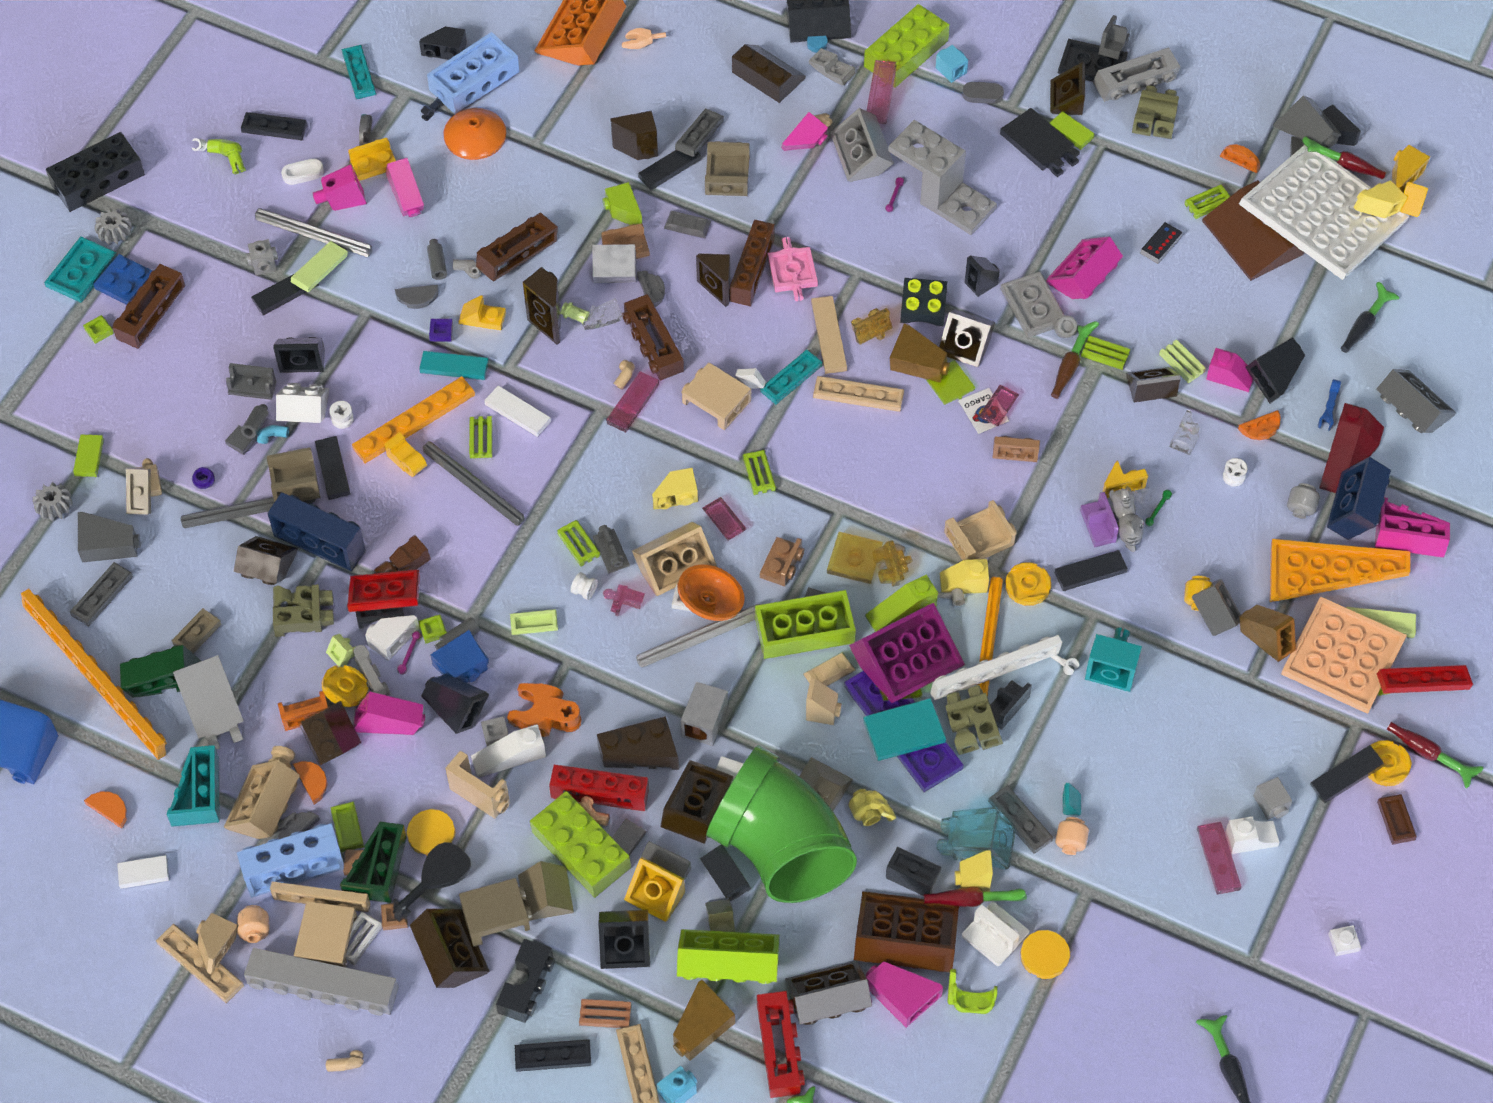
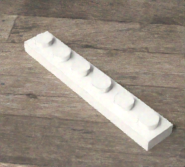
[930,635,1063,701]

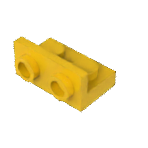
[348,138,396,181]

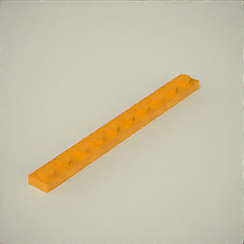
[21,589,167,760]

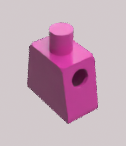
[313,165,367,211]

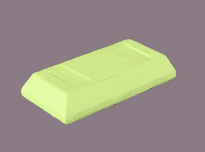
[510,609,558,635]

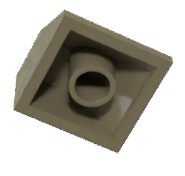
[799,757,853,811]

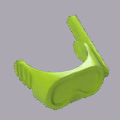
[947,969,998,1014]

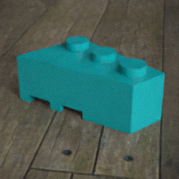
[166,745,220,827]

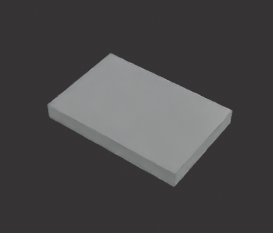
[1000,271,1065,338]

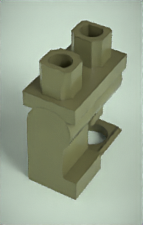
[1132,86,1179,139]
[273,584,334,637]
[945,685,1003,755]

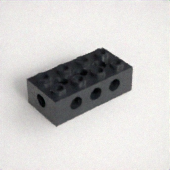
[46,132,145,212]

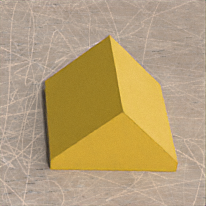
[624,857,685,922]

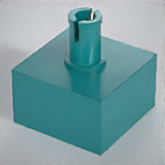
[1085,627,1142,692]

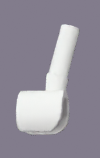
[1051,655,1079,675]

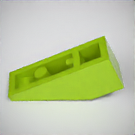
[865,574,938,632]

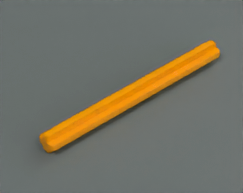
[976,576,1003,697]

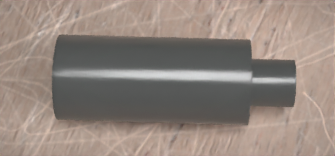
[427,239,447,280]
[241,404,268,439]
[434,617,480,650]

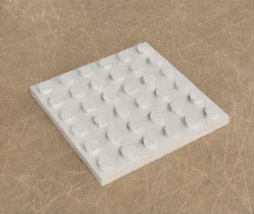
[1239,145,1410,280]

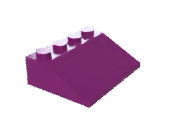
[849,602,965,703]

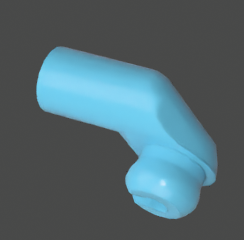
[257,425,289,444]

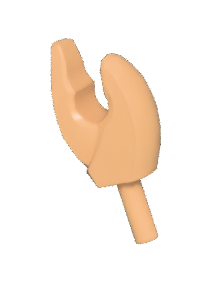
[622,28,666,49]

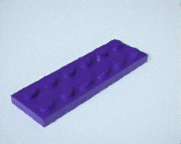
[844,671,964,792]

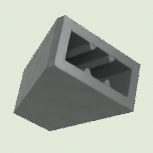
[1273,95,1342,148]
[78,512,141,563]

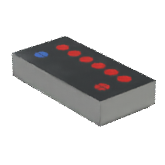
[1140,222,1183,264]

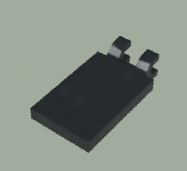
[1000,108,1080,177]

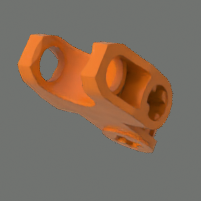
[507,683,582,737]

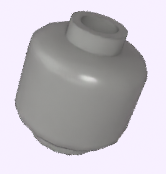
[1287,483,1320,519]

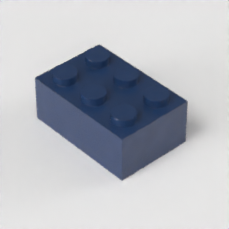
[1327,457,1391,540]

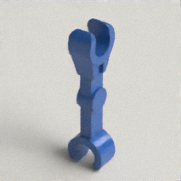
[1318,379,1341,431]

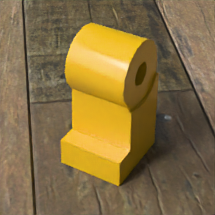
[385,432,427,477]

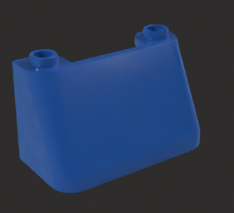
[0,700,59,784]

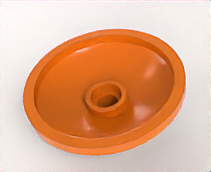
[444,108,506,160]
[677,564,745,621]

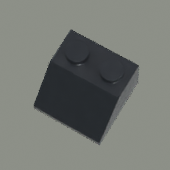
[273,337,325,373]
[598,910,650,969]

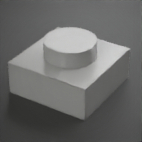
[481,716,508,746]

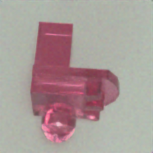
[603,584,645,616]

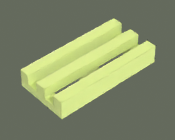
[1159,339,1206,383]

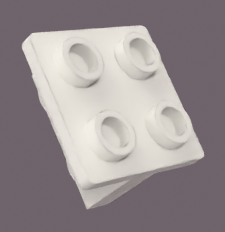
[962,902,1029,966]

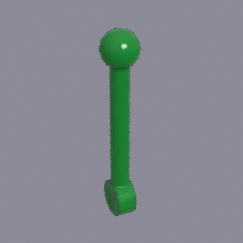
[1145,490,1172,526]

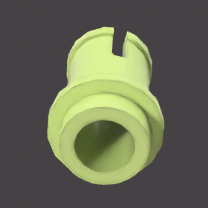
[560,302,590,324]

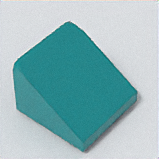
[1063,783,1081,816]

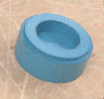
[807,36,828,53]

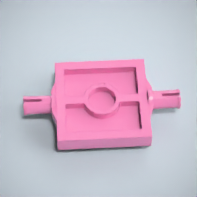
[768,237,818,301]

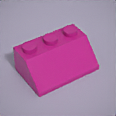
[1045,236,1123,299]

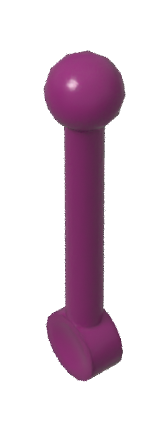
[885,177,904,212]
[397,631,421,674]

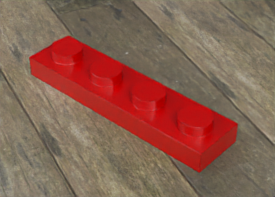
[1377,665,1473,694]

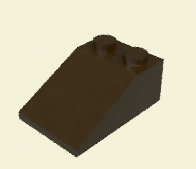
[660,760,734,844]

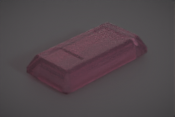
[979,385,1019,427]
[702,497,747,540]

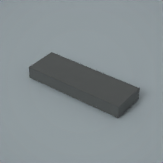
[675,108,724,157]
[70,562,133,627]
[988,785,1053,854]

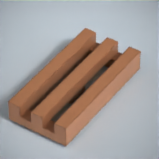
[579,999,631,1028]

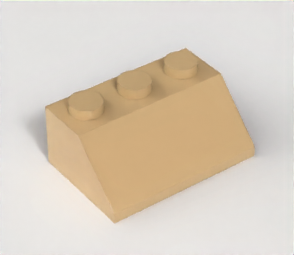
[632,522,717,596]
[224,760,300,839]

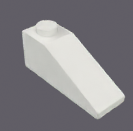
[471,725,546,778]

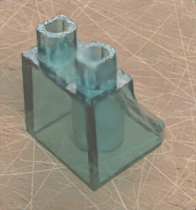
[937,807,1015,869]

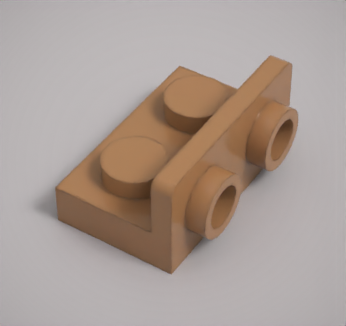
[601,224,650,259]
[992,436,1040,462]
[760,537,805,587]

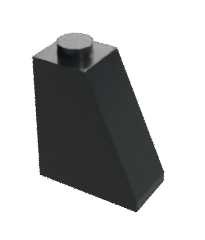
[1245,337,1305,404]
[421,674,489,734]

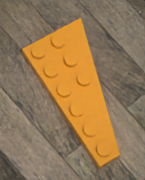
[1269,539,1410,603]

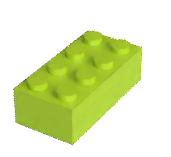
[864,4,950,88]
[755,590,856,659]
[530,791,631,898]
[677,929,780,984]

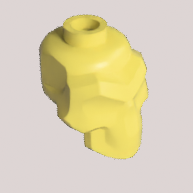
[848,789,896,826]

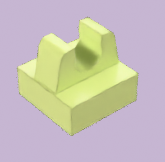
[326,634,356,667]

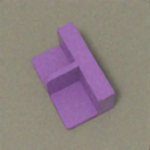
[1080,492,1119,547]

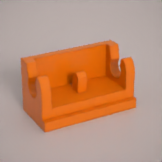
[277,691,328,731]

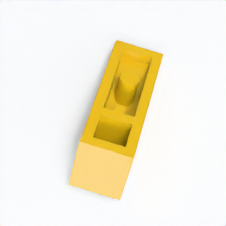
[1392,145,1430,193]

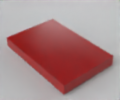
[347,570,420,612]

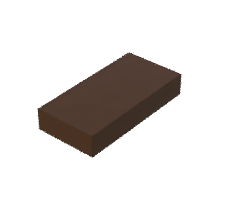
[1377,794,1417,845]

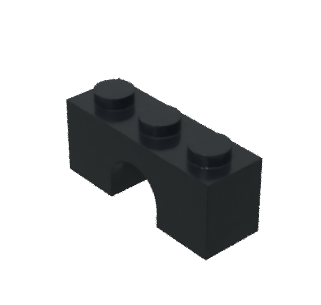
[496,939,555,1023]

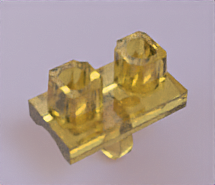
[851,308,893,345]
[872,540,913,587]

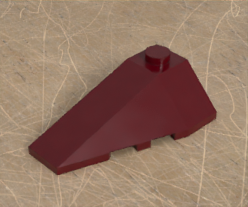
[1319,403,1384,493]

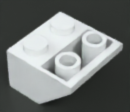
[276,383,329,423]

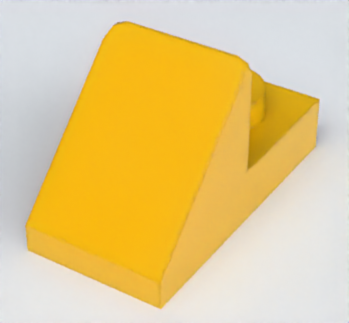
[1400,182,1428,217]
[458,295,506,330]
[1103,460,1148,498]

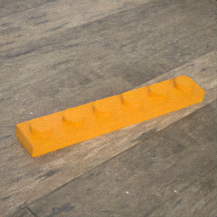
[352,376,475,464]

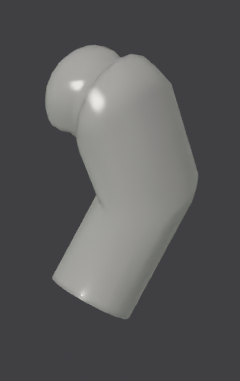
[453,259,482,279]

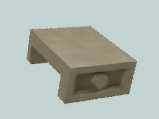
[705,141,750,196]
[266,447,320,502]
[459,878,533,947]

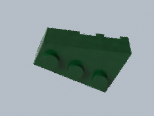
[120,645,201,698]
[340,821,407,903]

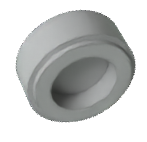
[1054,316,1077,338]

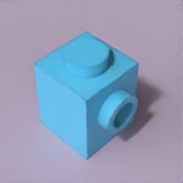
[936,45,968,83]
[657,1066,697,1103]

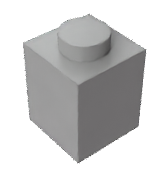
[1253,777,1292,820]

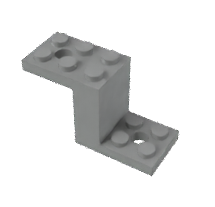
[888,120,997,235]

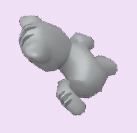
[1109,486,1144,552]

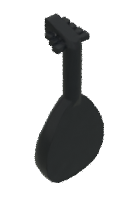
[393,842,471,922]

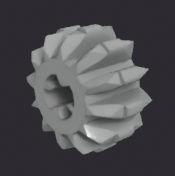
[95,209,132,245]
[32,482,72,522]

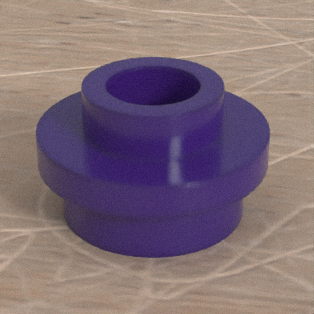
[192,467,215,489]

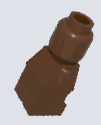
[374,535,431,574]

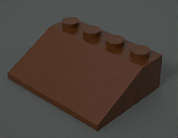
[1202,180,1304,281]
[853,891,959,972]

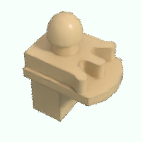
[136,458,162,497]

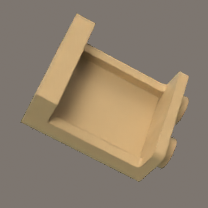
[681,363,751,430]
[944,500,1017,561]
[445,751,510,819]
[294,900,357,967]

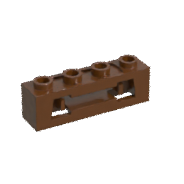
[476,212,558,282]
[730,219,775,307]
[112,264,185,349]
[622,294,684,381]

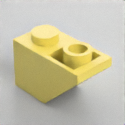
[1353,180,1408,218]
[652,468,698,510]

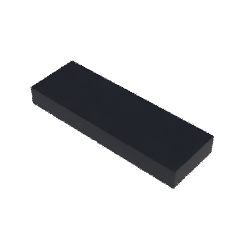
[241,112,307,141]
[638,150,701,190]
[251,274,319,315]
[315,436,351,500]
[1054,550,1128,591]
[1310,745,1384,804]
[515,1039,591,1072]

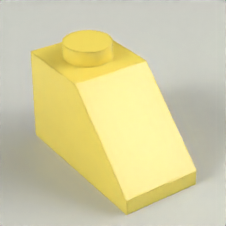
[940,559,989,594]
[954,850,993,892]

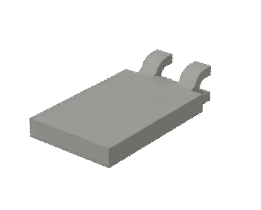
[173,655,243,750]

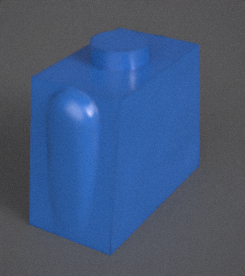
[430,630,489,683]

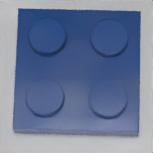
[94,254,153,305]

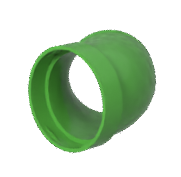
[706,745,857,903]

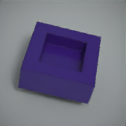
[429,319,453,342]

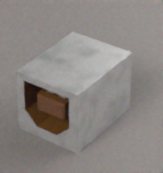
[592,244,636,283]
[681,682,728,746]

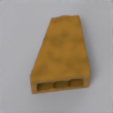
[890,323,950,383]
[1239,605,1296,662]
[673,979,735,1061]

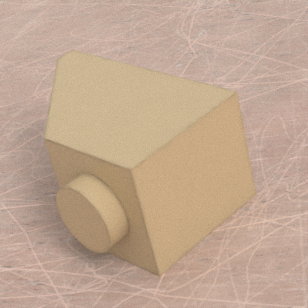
[806,678,842,725]
[196,913,238,974]

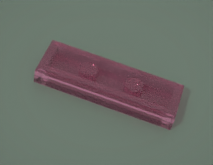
[867,60,897,124]
[606,371,659,433]
[1197,822,1241,895]

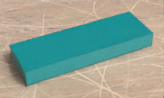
[341,45,376,100]
[760,349,822,405]
[419,351,489,380]

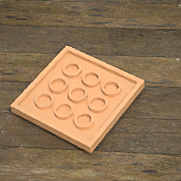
[1281,596,1407,714]

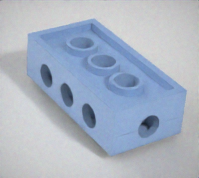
[427,32,519,114]
[236,823,344,898]

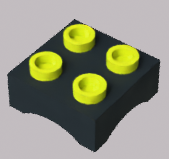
[900,277,948,326]

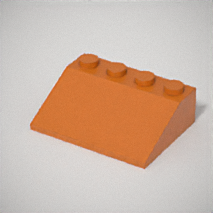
[534,0,626,66]

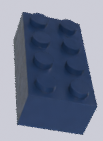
[267,492,366,572]

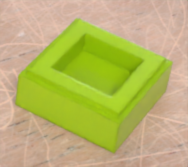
[83,315,114,344]
[418,614,447,644]

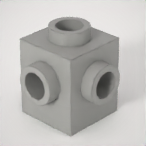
[245,239,278,276]

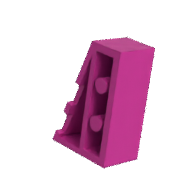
[1375,497,1450,558]

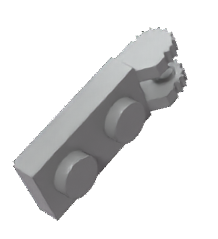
[353,645,390,696]

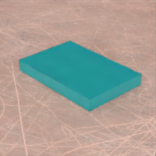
[44,236,117,303]
[863,698,946,761]

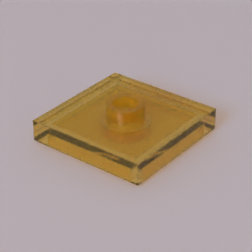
[827,532,883,584]

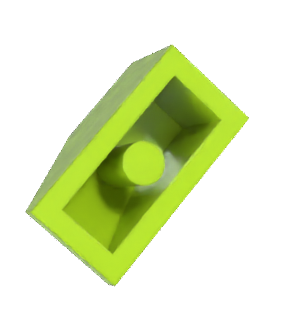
[602,182,642,225]

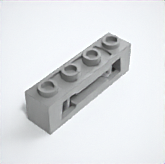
[1093,47,1180,102]

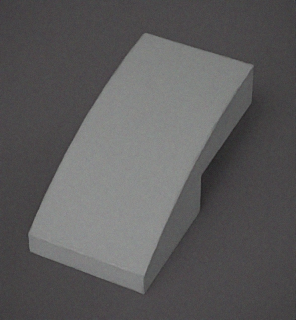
[809,48,856,86]

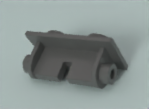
[593,525,630,573]

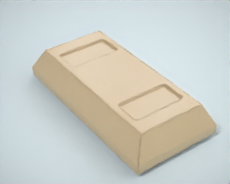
[803,652,855,686]

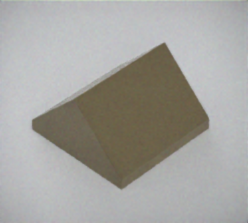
[518,861,574,920]

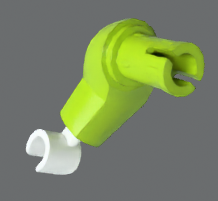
[192,138,246,174]

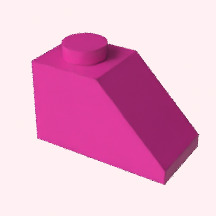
[781,112,828,151]
[1206,348,1253,392]

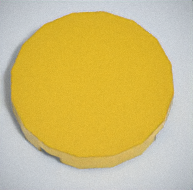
[1005,562,1051,606]
[321,665,368,707]
[1368,740,1412,786]
[407,809,456,856]
[1020,930,1070,979]

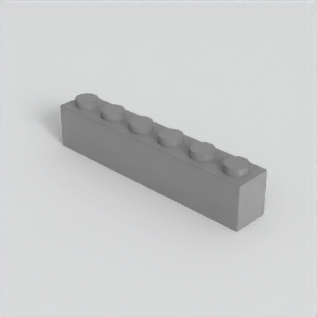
[244,948,399,1016]

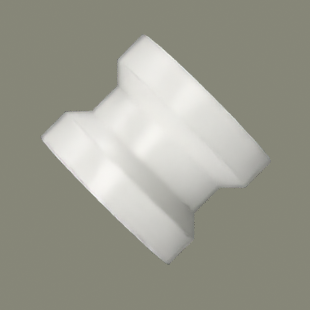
[330,401,354,429]
[1223,458,1248,487]
[571,572,598,600]

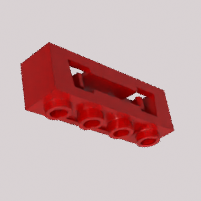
[549,764,649,811]
[757,991,805,1098]

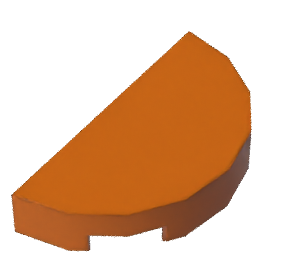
[1220,144,1260,173]
[1238,410,1281,440]
[293,761,328,805]
[84,791,127,829]

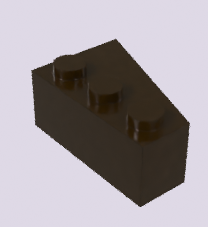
[597,716,679,770]

